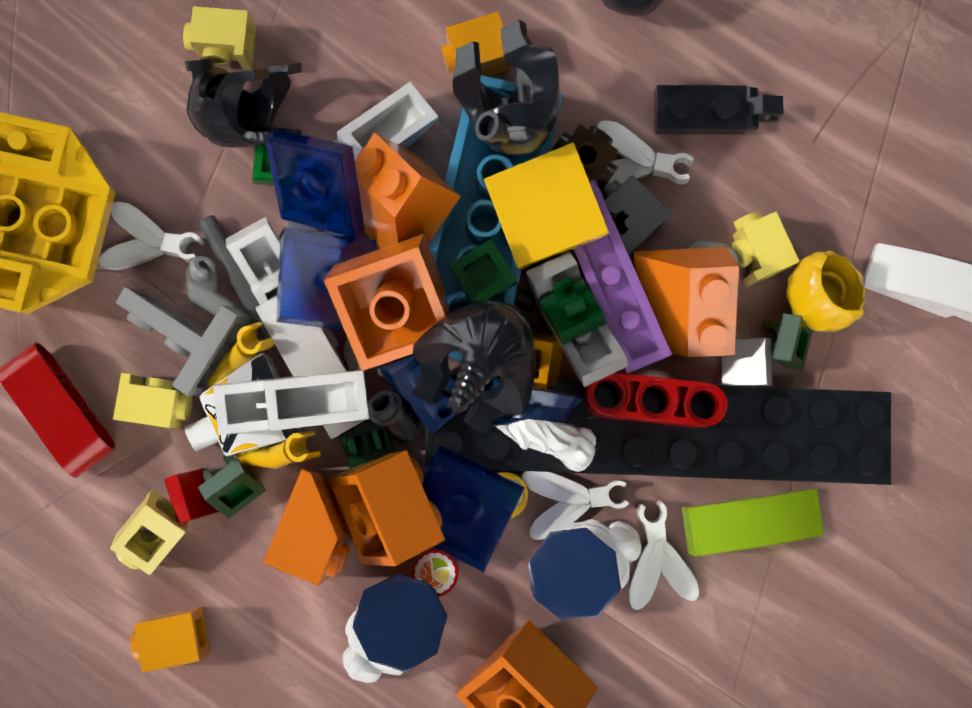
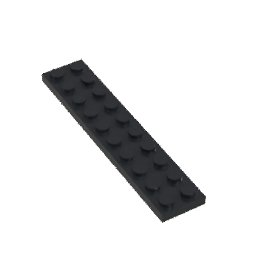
[425,375,891,485]

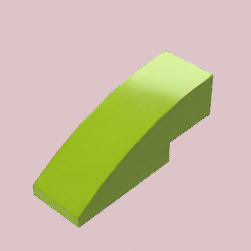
[682,488,824,556]

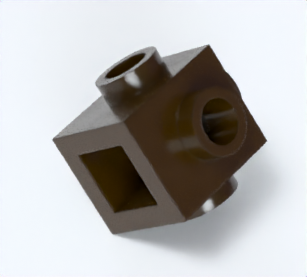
[551,124,619,190]

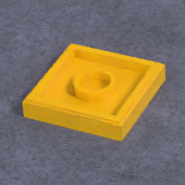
[484,142,609,270]

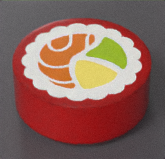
[411,548,459,597]

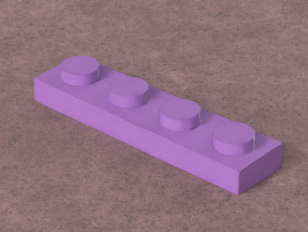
[571,180,672,374]

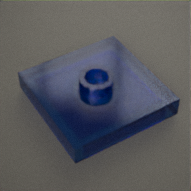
[265,129,365,238]
[276,227,376,330]
[421,446,525,572]

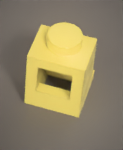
[183,6,257,70]
[732,211,800,288]
[113,373,193,430]
[110,489,188,575]

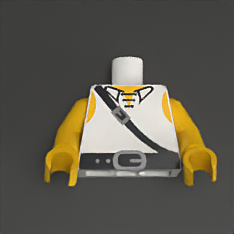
[185,322,321,469]

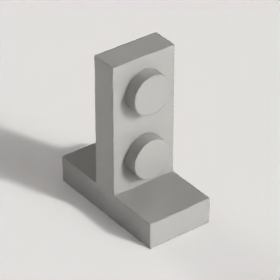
[526,251,628,387]
[115,287,252,396]

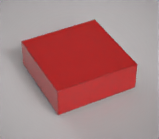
[164,468,219,525]

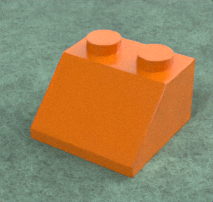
[349,132,461,249]
[324,234,450,371]
[632,246,739,357]
[325,450,445,566]
[263,469,352,586]
[455,620,599,708]

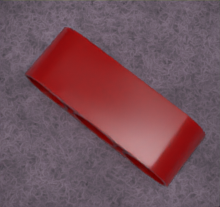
[0,342,116,478]
[583,372,728,428]

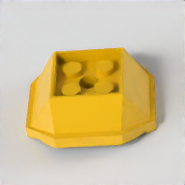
[0,112,116,314]

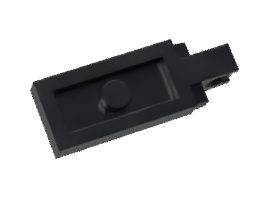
[654,85,784,135]

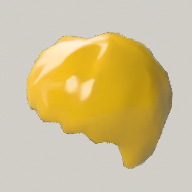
[786,251,866,332]

